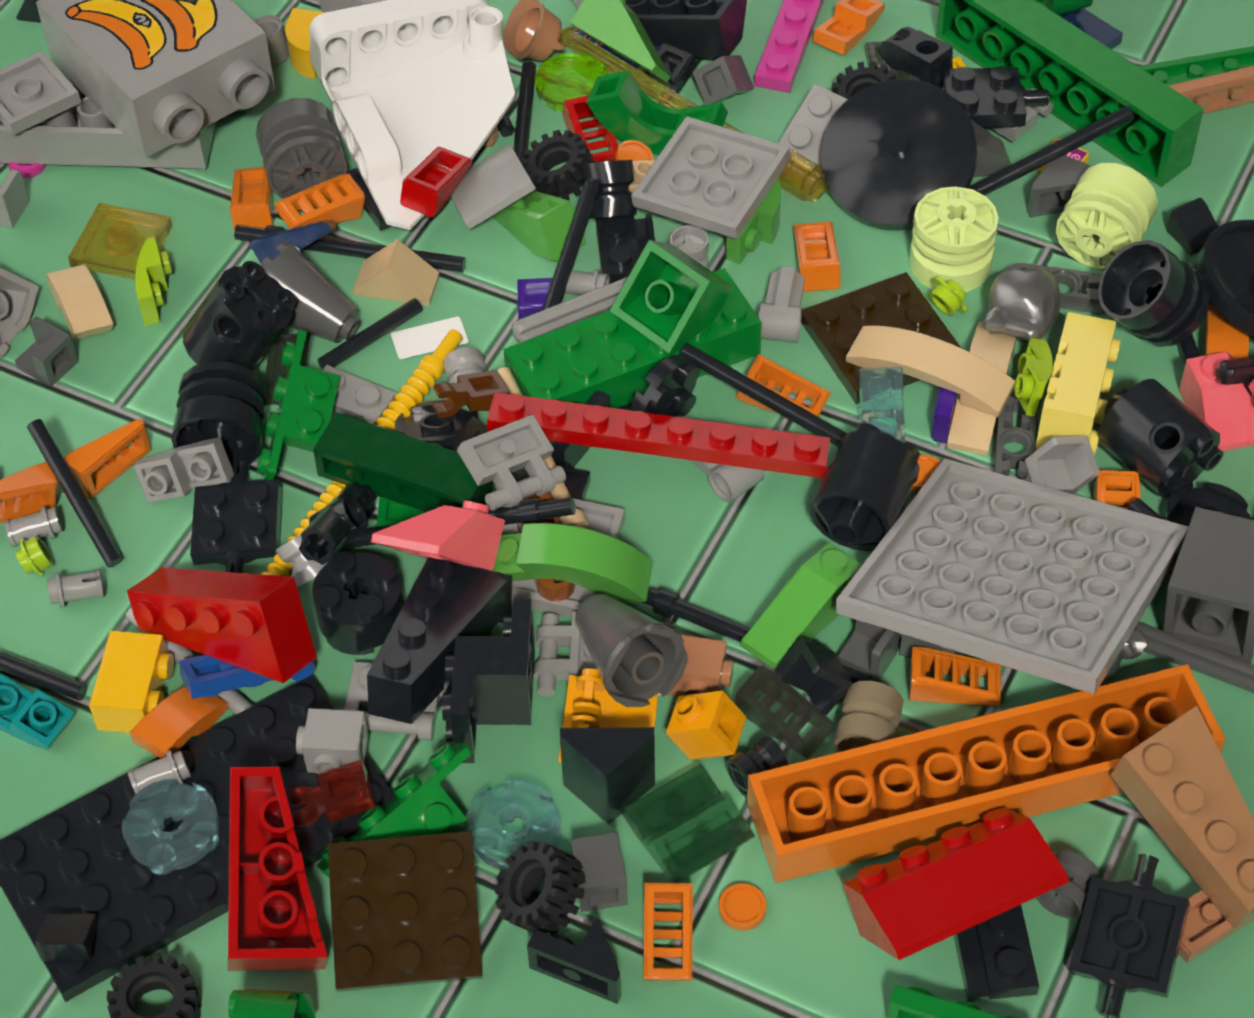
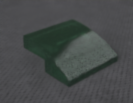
[621,764,755,883]

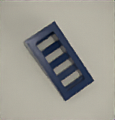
[249,219,337,263]

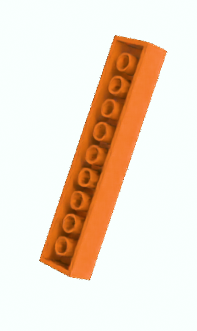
[747,664,1226,883]

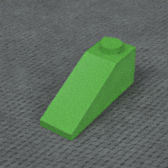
[570,0,671,83]
[492,191,586,261]
[740,543,862,669]

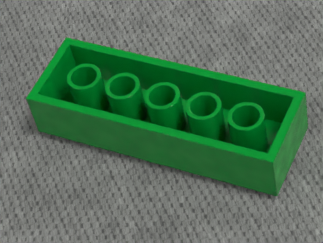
[503,268,762,408]

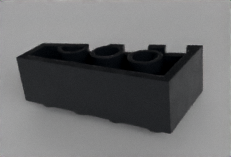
[367,557,512,724]

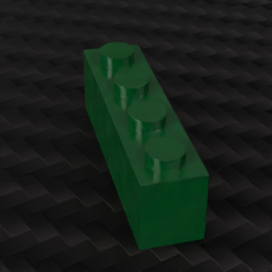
[313,412,493,512]

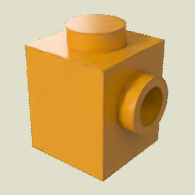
[666,690,747,760]

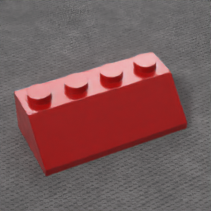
[843,808,1069,960]

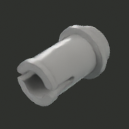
[564,269,610,295]
[4,505,63,547]
[47,569,104,607]
[127,750,191,799]

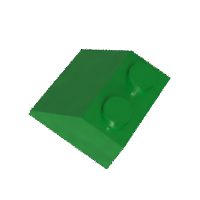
[610,240,734,354]

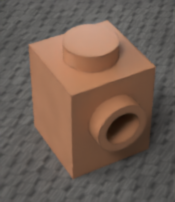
[667,634,734,697]

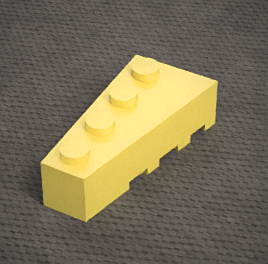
[1035,312,1121,456]

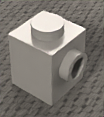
[296,708,368,777]

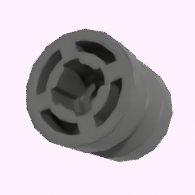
[1037,851,1099,919]

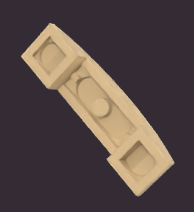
[947,322,1017,456]
[846,326,1015,418]

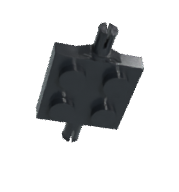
[942,66,1049,127]
[190,460,282,573]
[1068,854,1190,1018]

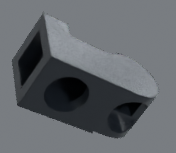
[880,26,953,87]

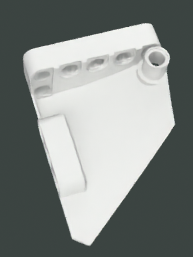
[309,0,515,230]

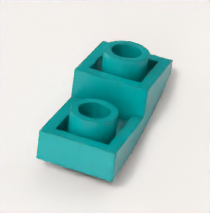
[0,674,75,750]

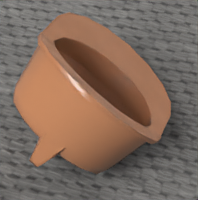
[504,0,565,61]

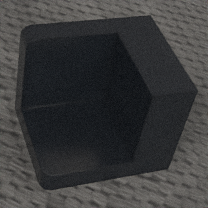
[774,636,853,715]

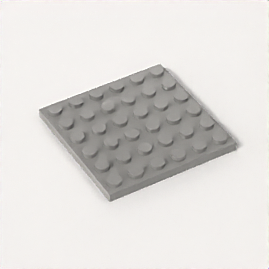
[836,458,1188,694]

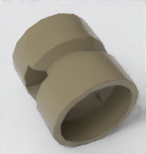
[834,681,904,753]

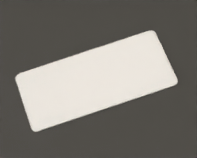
[391,317,469,359]

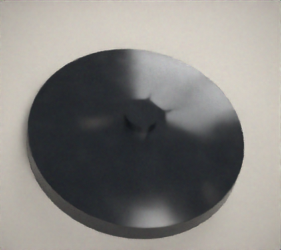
[821,79,978,230]
[1197,220,1254,337]

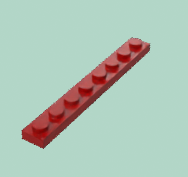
[487,392,830,478]

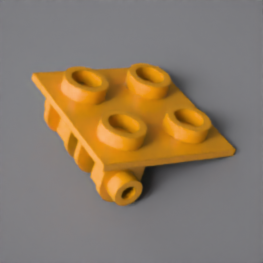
[558,668,658,763]

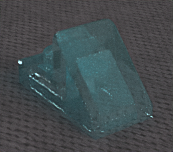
[857,366,905,442]

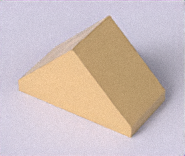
[353,239,440,306]

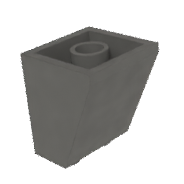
[1163,507,1254,664]

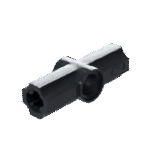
[298,481,377,565]

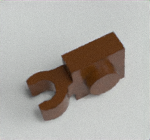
[433,370,511,418]

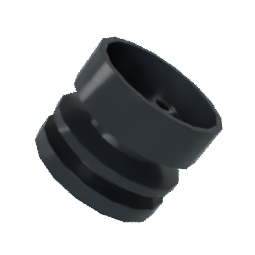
[1098,240,1210,347]
[171,361,267,467]

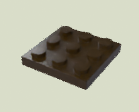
[801,272,961,404]
[327,831,483,992]

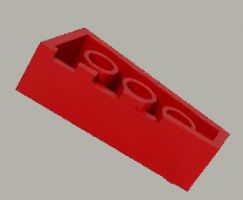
[127,567,317,683]
[228,767,328,971]

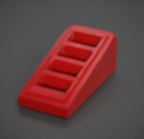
[562,95,619,162]
[400,146,472,217]

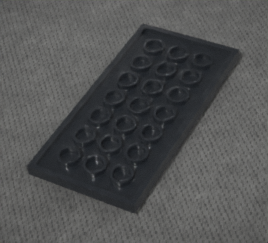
[0,676,395,1002]

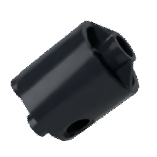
[183,261,296,371]
[1098,379,1224,498]
[809,423,920,551]

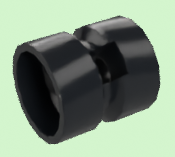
[582,160,637,219]

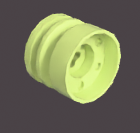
[1056,163,1158,269]
[909,186,999,292]

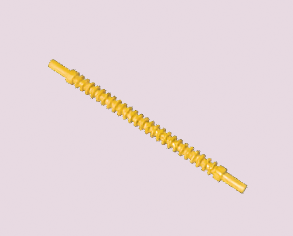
[261,329,463,577]

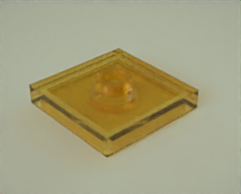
[68,203,172,280]

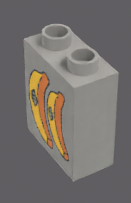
[36,0,275,158]

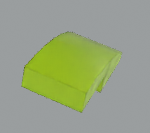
[135,236,172,326]
[1014,338,1053,416]

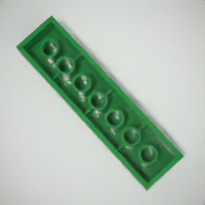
[936,0,1204,187]

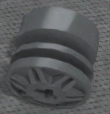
[256,98,348,199]

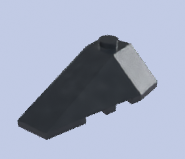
[625,0,747,60]

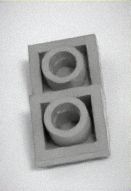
[133,437,234,503]

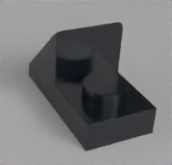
[527,917,621,1004]

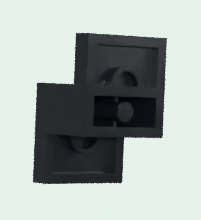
[442,599,535,763]

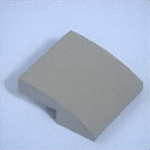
[451,144,536,229]

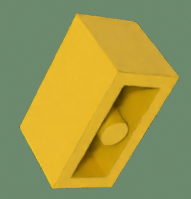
[89,631,174,733]

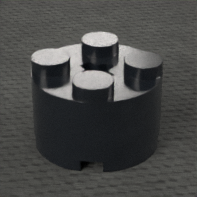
[312,551,404,655]

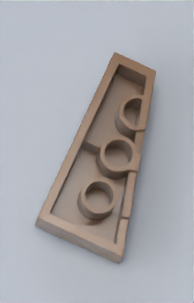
[1111,706,1254,928]

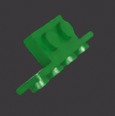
[256,329,340,480]
[317,743,473,877]

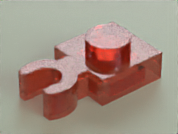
[287,760,375,827]

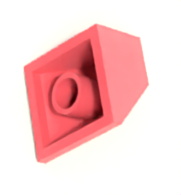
[1179,352,1254,451]
[371,501,505,571]

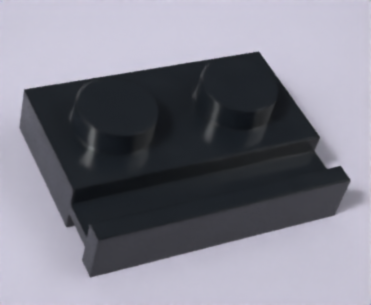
[595,214,655,284]
[954,905,1039,1002]

